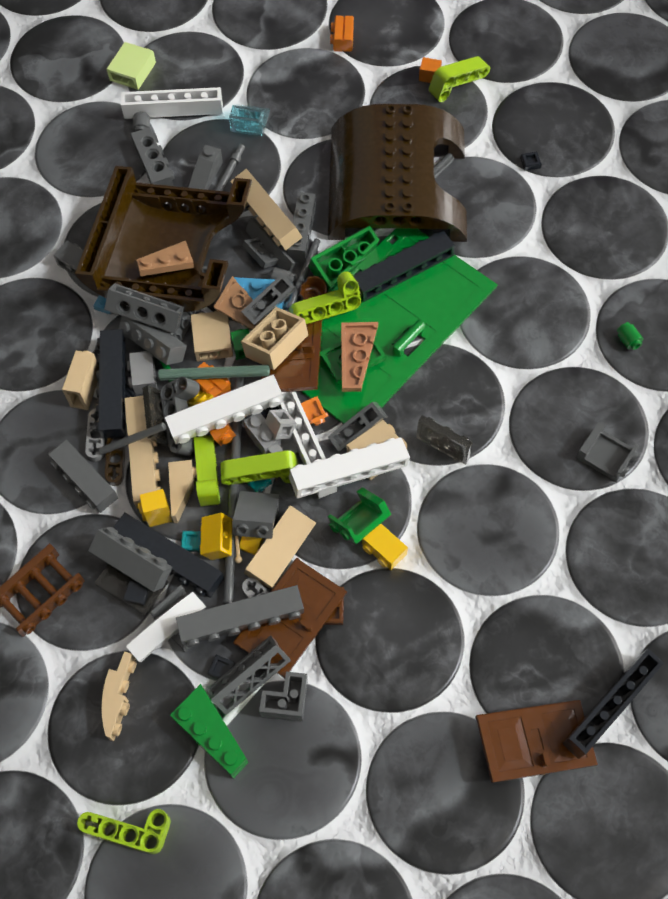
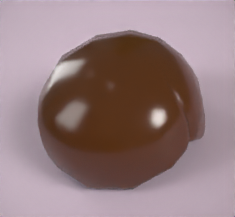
[299,276,327,301]

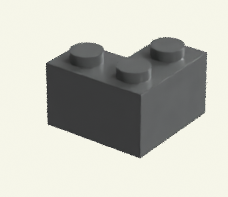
[259,671,308,722]

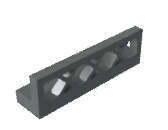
[206,635,291,715]

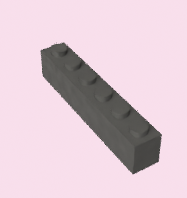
[176,585,304,647]

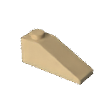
[168,460,197,523]

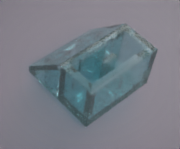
[229,104,270,136]

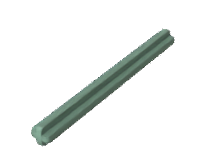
[158,365,270,380]

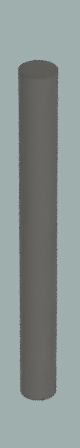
[99,423,166,455]

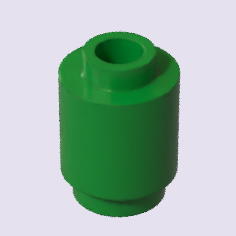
[617,322,643,350]

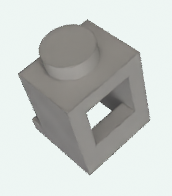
[265,409,297,440]

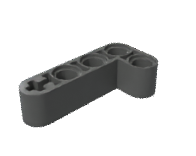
[160,377,200,456]

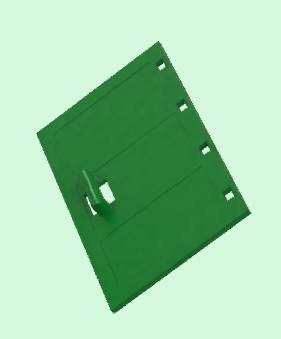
[300,228,498,424]

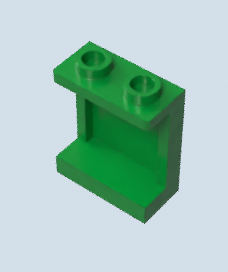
[327,487,391,544]

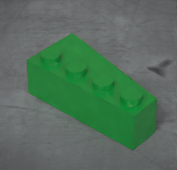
[308,226,379,293]
[170,684,248,779]

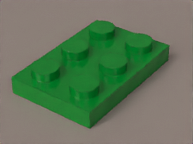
[320,340,386,384]

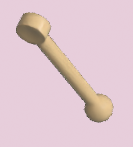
[232,525,242,563]

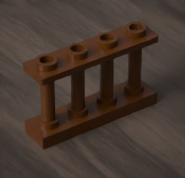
[0,543,85,637]

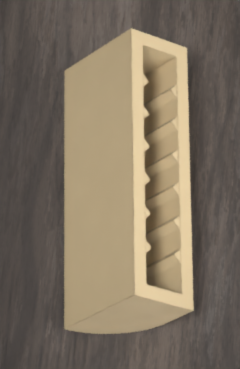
[244,506,316,588]

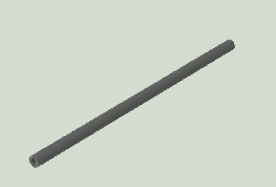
[223,377,244,605]

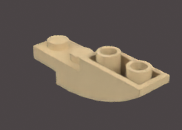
[102,651,137,741]

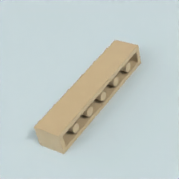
[230,169,302,250]
[125,395,161,509]

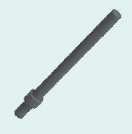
[215,144,245,191]
[283,238,320,312]

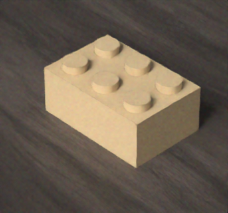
[241,307,308,370]

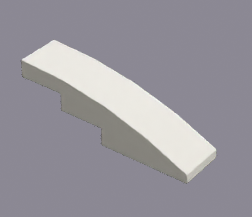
[126,592,206,662]

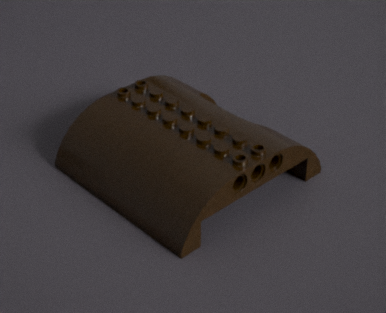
[328,104,467,242]
[75,166,252,312]

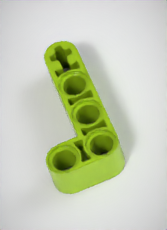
[429,56,490,102]
[289,272,361,324]
[194,435,220,507]
[220,451,299,485]
[77,809,171,855]

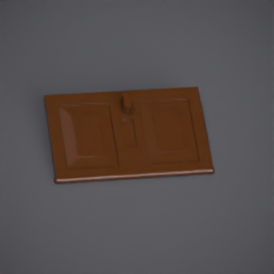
[261,320,322,392]
[233,558,347,679]
[475,700,598,783]

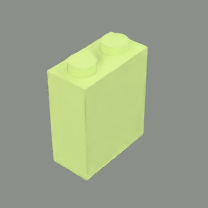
[107,42,156,90]

